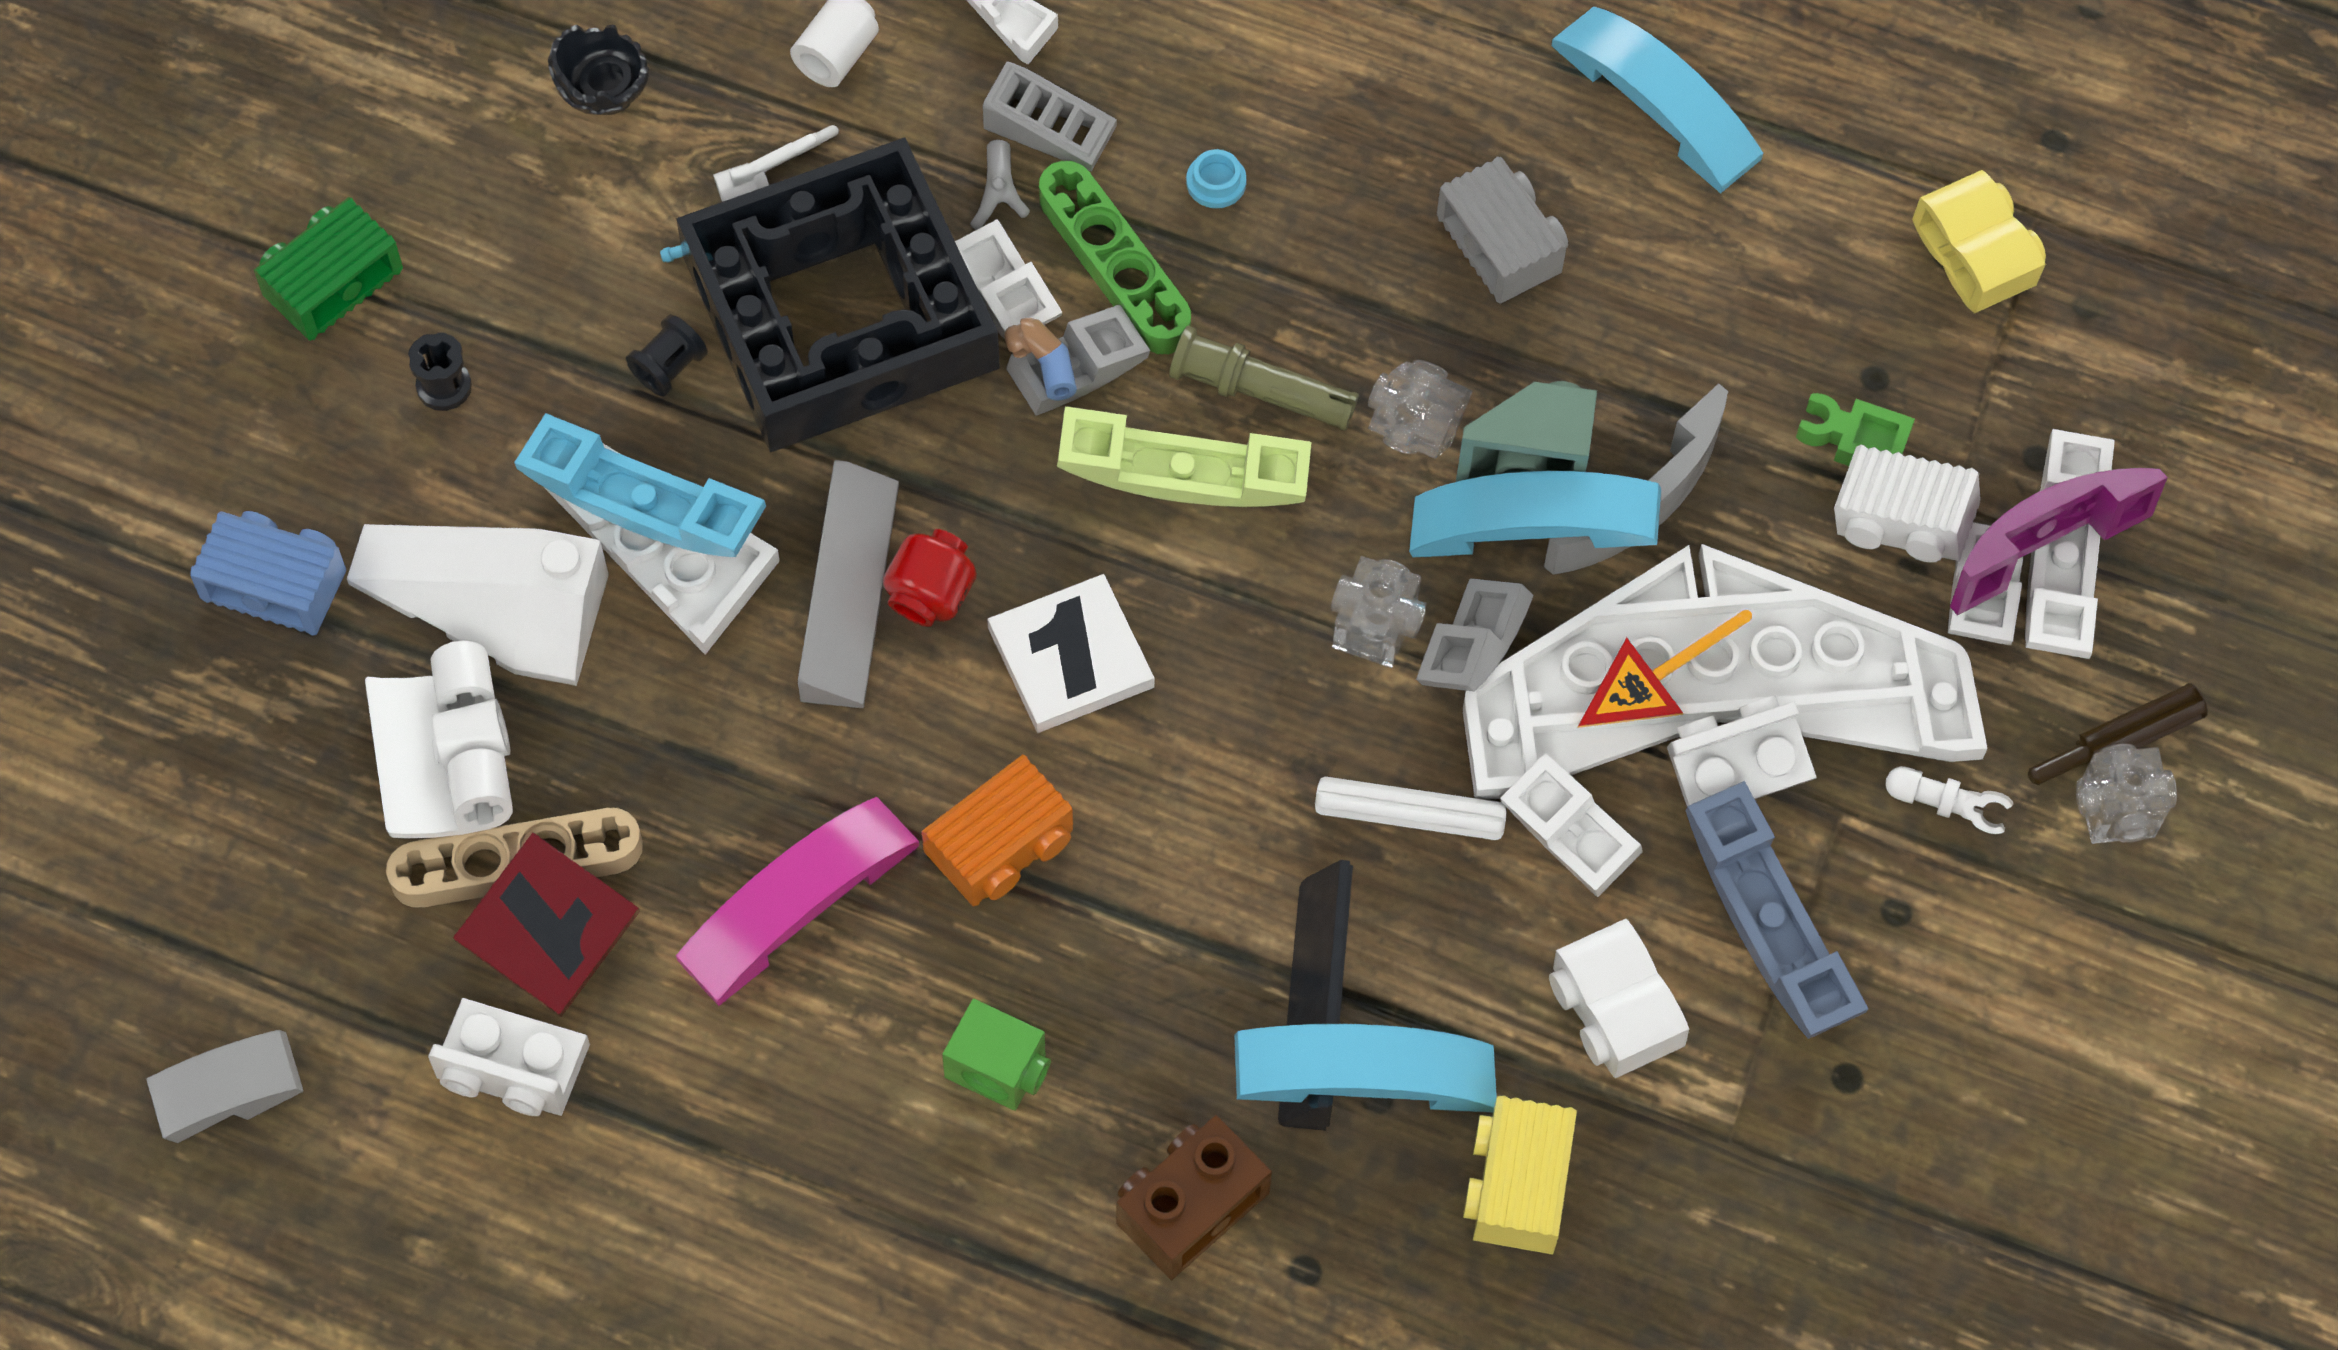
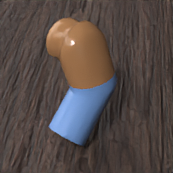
[1004,318,1077,401]

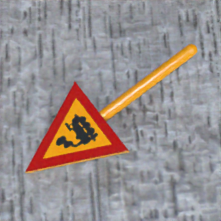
[1577,610,1752,728]

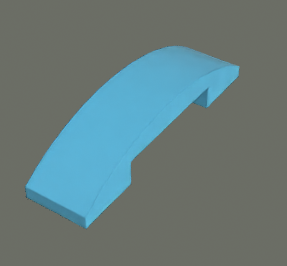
[1551,7,1763,194]
[514,413,766,557]
[1409,471,1661,557]
[1234,1024,1497,1113]

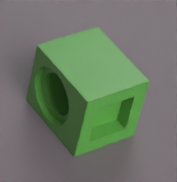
[942,998,1051,1111]

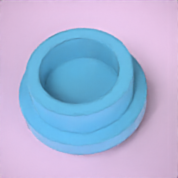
[1186,149,1246,208]

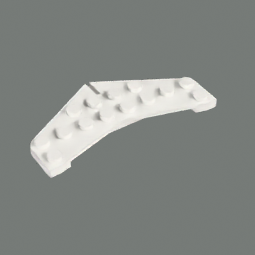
[1463,544,1988,800]

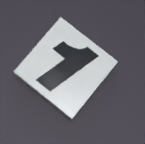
[988,574,1155,733]

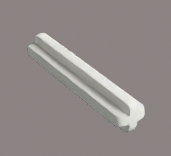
[1315,776,1507,840]

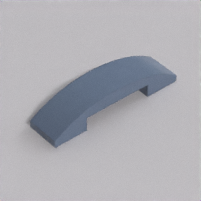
[1685,781,1868,1039]

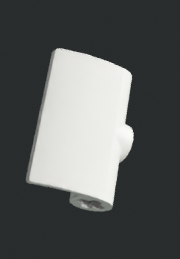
[365,640,513,838]

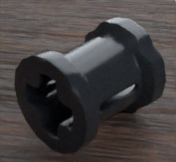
[625,314,708,397]
[408,332,472,411]

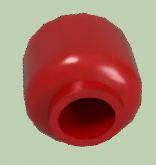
[883,529,977,627]

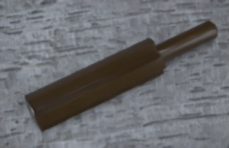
[2028,683,2208,785]

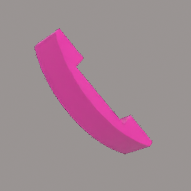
[676,797,919,1006]

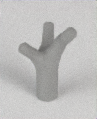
[970,140,1030,230]

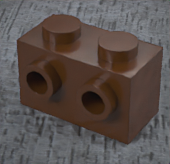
[1116,1115,1272,1281]

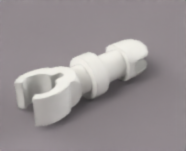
[1886,766,2013,834]

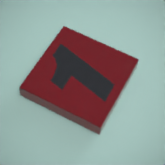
[453,832,640,1017]

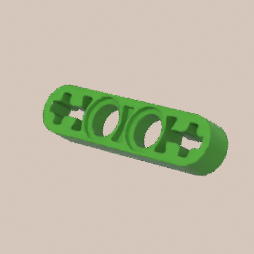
[1039,161,1191,354]

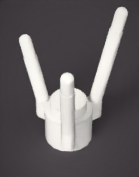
[713,125,839,202]

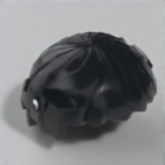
[548,24,649,115]

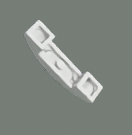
[2025,429,2115,659]

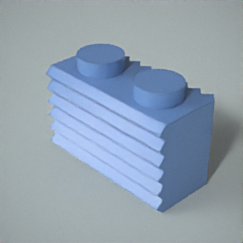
[190,511,347,635]

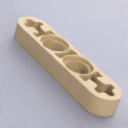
[386,808,643,907]

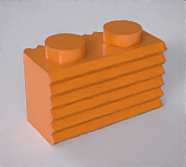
[922,754,1073,907]

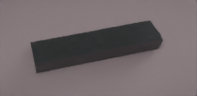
[1278,860,1353,1131]

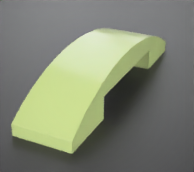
[1057,406,1312,507]

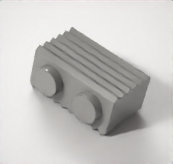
[1437,157,1568,304]

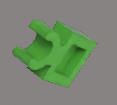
[1796,393,1915,466]

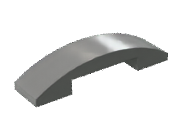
[1544,384,1728,575]

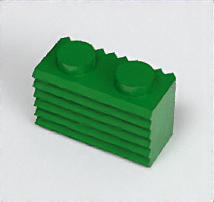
[254,197,403,341]

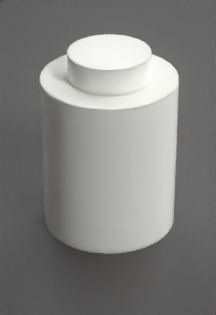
[790,0,879,87]

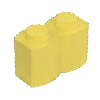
[1912,170,2046,313]

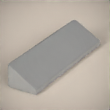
[798,460,899,708]

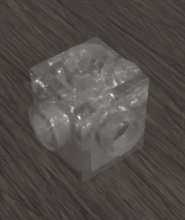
[1368,360,1473,459]
[1331,556,1427,668]
[2076,744,2177,844]

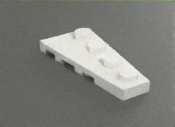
[544,444,779,655]

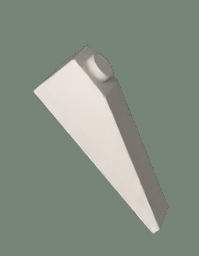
[347,524,609,686]

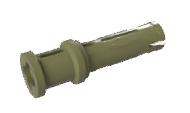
[1169,325,1359,431]

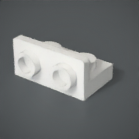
[1667,695,1817,806]
[428,998,590,1116]

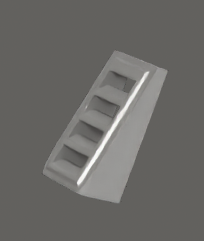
[983,61,1117,172]

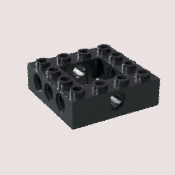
[676,137,1000,453]

